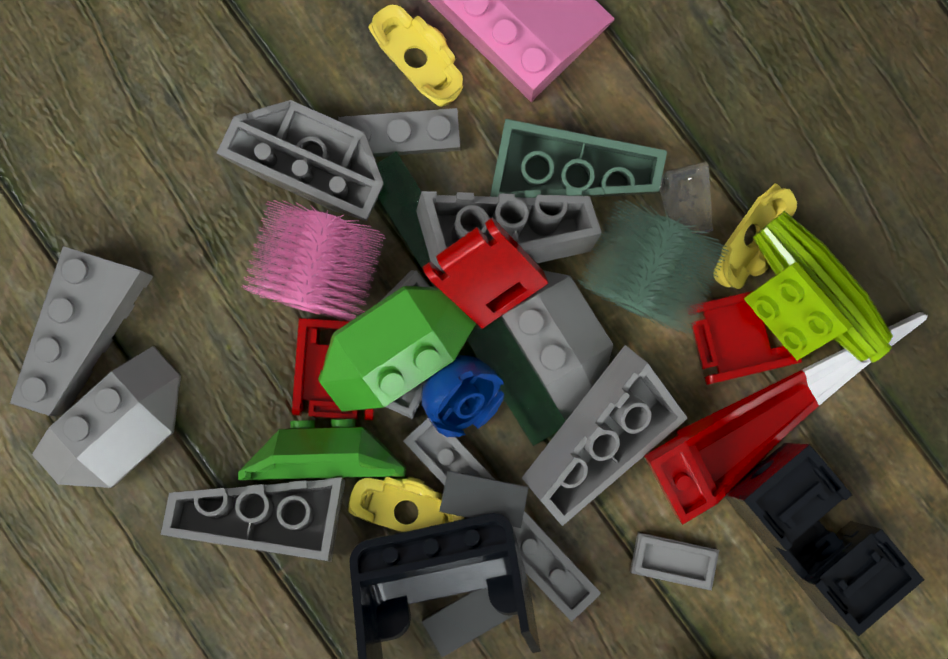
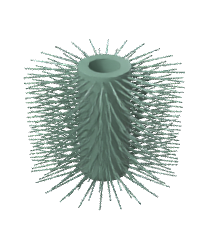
[578,200,729,333]

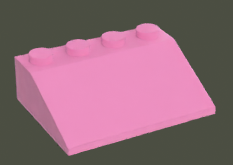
[428,0,615,102]

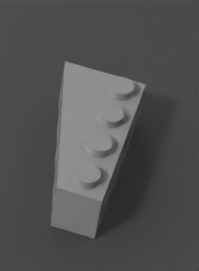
[416,191,602,273]

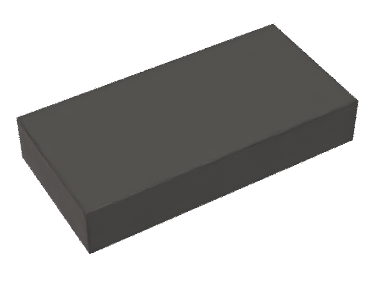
[439,470,529,528]
[422,588,513,657]

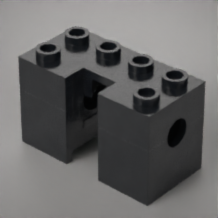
[725,443,924,637]

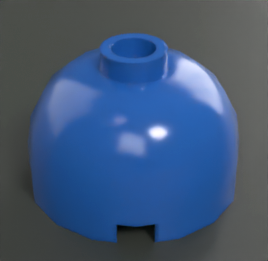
[421,355,504,437]

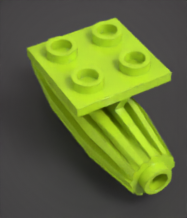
[744,211,893,363]

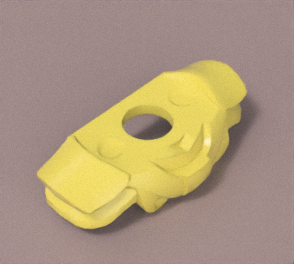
[368,4,463,107]
[713,183,797,289]
[348,477,465,532]

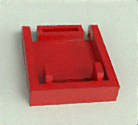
[423,217,549,329]
[686,291,802,385]
[292,318,375,420]

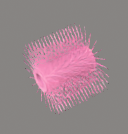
[241,200,386,321]

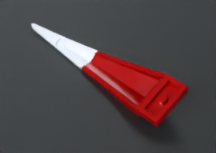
[644,312,928,525]

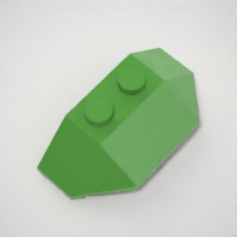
[318,286,476,411]
[238,419,406,480]

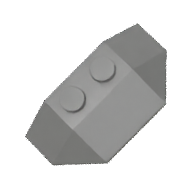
[217,100,384,221]
[500,270,613,422]
[32,346,181,488]

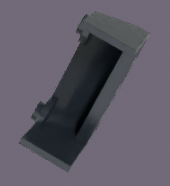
[349,513,541,659]

